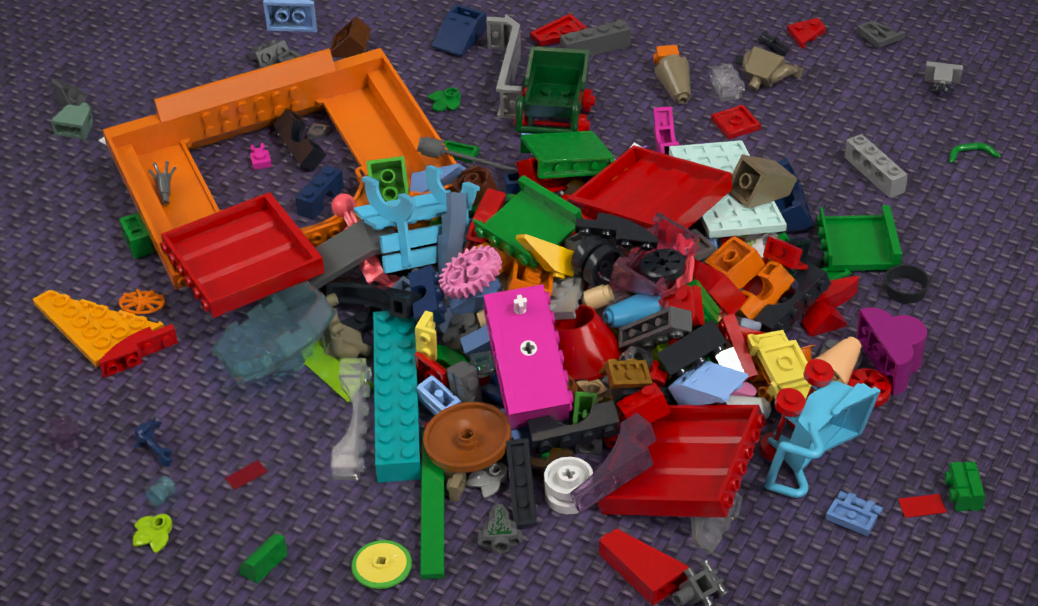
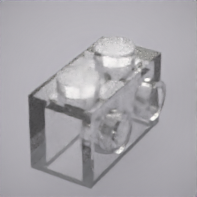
[710,63,745,102]

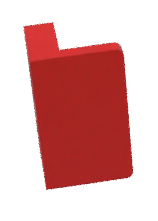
[763,236,808,270]

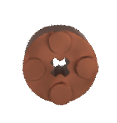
[453,166,498,206]

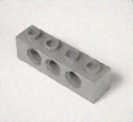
[845,134,908,198]

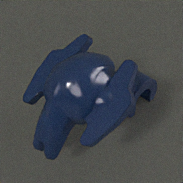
[134,417,172,466]

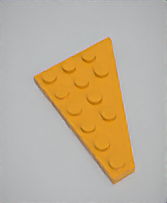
[32,290,164,367]

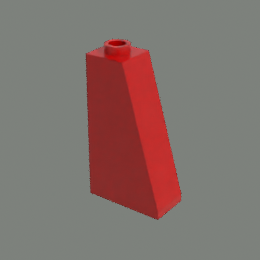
[599,529,689,606]

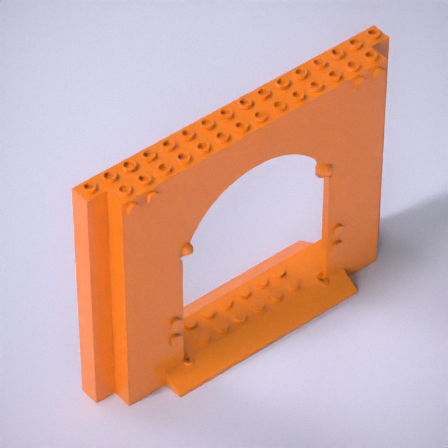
[103,48,457,290]

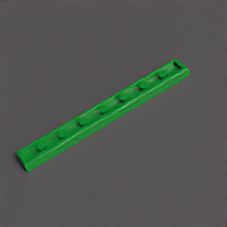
[421,430,444,579]

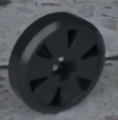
[639,249,686,284]

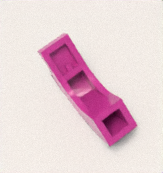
[653,106,679,155]

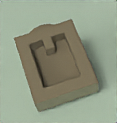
[443,469,467,503]

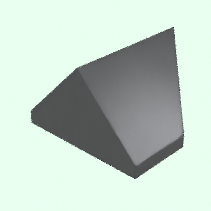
[51,78,88,107]

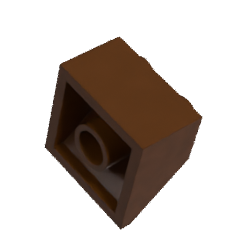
[330,16,371,58]

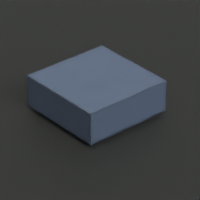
[736,316,762,331]

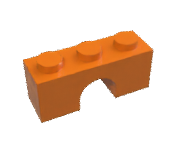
[737,260,795,321]

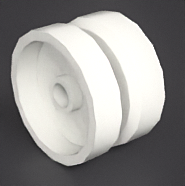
[544,457,594,515]

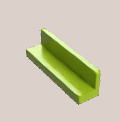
[300,338,374,403]

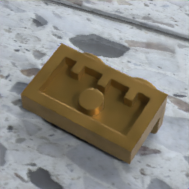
[599,358,652,388]

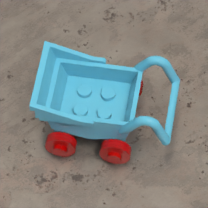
[759,359,880,498]

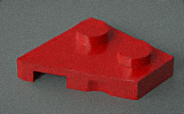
[787,18,826,49]

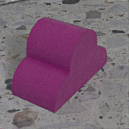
[856,307,927,395]

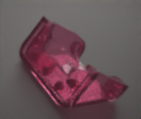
[610,212,700,297]

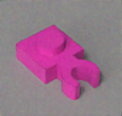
[250,143,272,170]

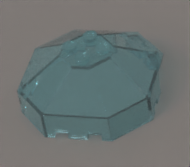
[211,281,336,384]

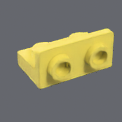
[415,311,437,361]

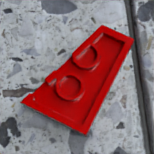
[530,14,587,47]

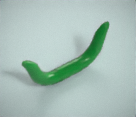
[949,143,1001,163]

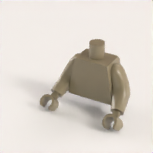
[743,46,804,91]
[321,293,371,362]

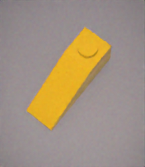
[516,234,575,280]

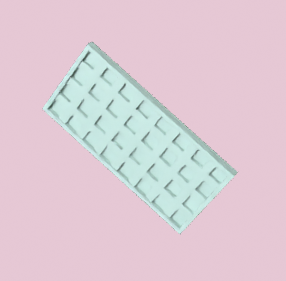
[669,140,787,238]

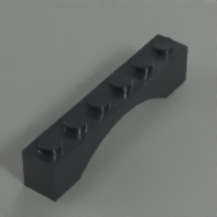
[315,277,422,319]

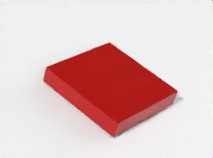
[711,105,761,139]

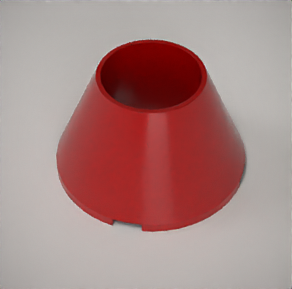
[554,305,624,382]

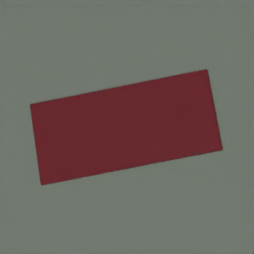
[225,460,268,490]

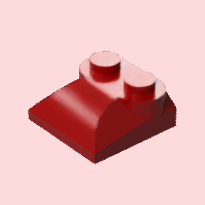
[663,285,705,330]
[415,352,451,391]

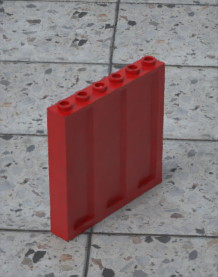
[567,145,732,246]
[160,192,325,318]
[595,405,766,518]

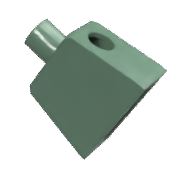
[51,102,93,140]

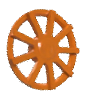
[119,289,165,314]

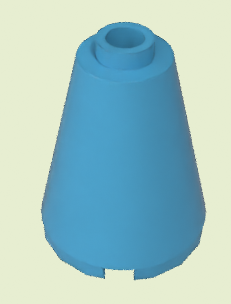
[603,289,664,328]

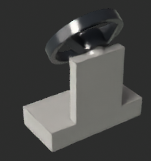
[924,61,963,92]

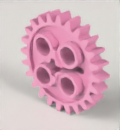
[438,245,503,300]

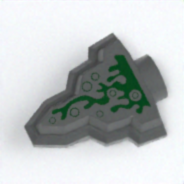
[477,504,523,554]

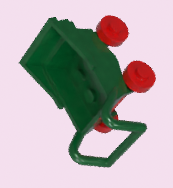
[514,46,596,134]

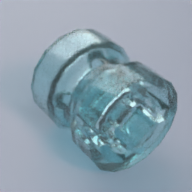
[145,475,177,506]

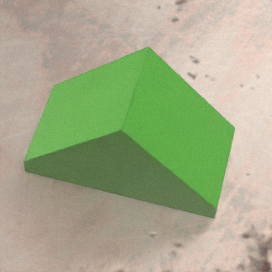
[573,391,598,425]

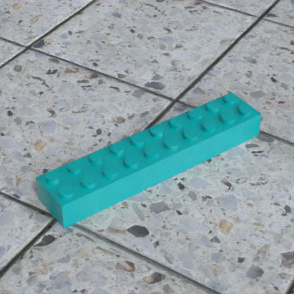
[373,311,422,483]

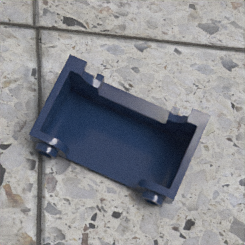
[770,158,814,233]

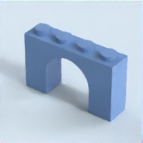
[447,278,503,365]

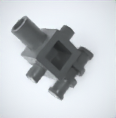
[672,559,729,606]

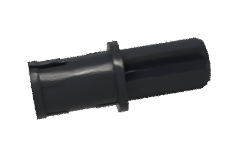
[759,32,789,55]

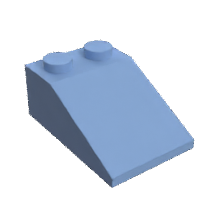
[263,0,318,32]

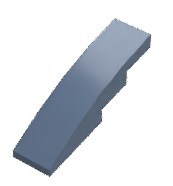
[437,192,467,274]

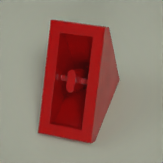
[801,301,847,337]

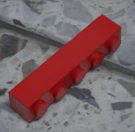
[719,314,758,382]

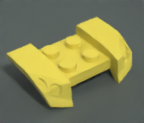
[747,330,811,400]

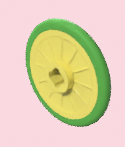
[351,540,412,589]

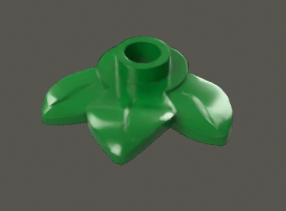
[428,87,461,112]

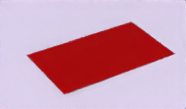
[898,494,947,518]

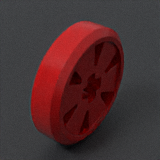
[847,368,892,408]

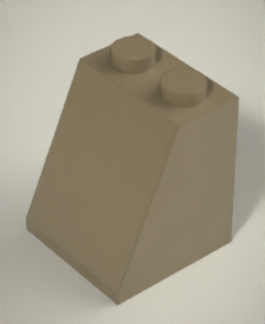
[730,155,797,208]

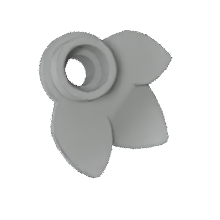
[466,462,508,499]

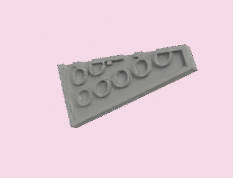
[549,274,585,320]

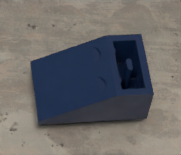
[431,4,487,56]

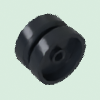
[571,235,624,288]

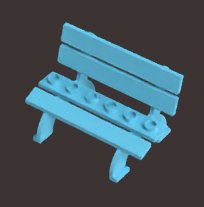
[354,165,480,273]

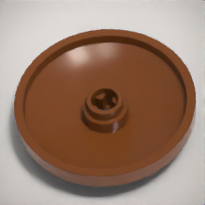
[423,402,512,473]

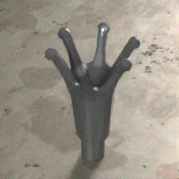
[148,161,177,205]

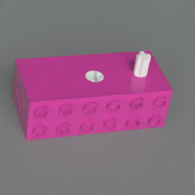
[484,284,573,430]

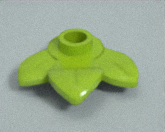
[133,514,172,553]

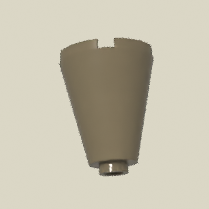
[654,54,691,104]

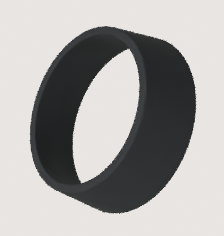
[885,264,930,304]

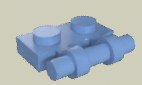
[826,491,883,536]

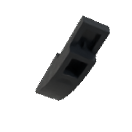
[575,212,658,251]

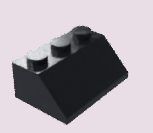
[657,320,726,378]

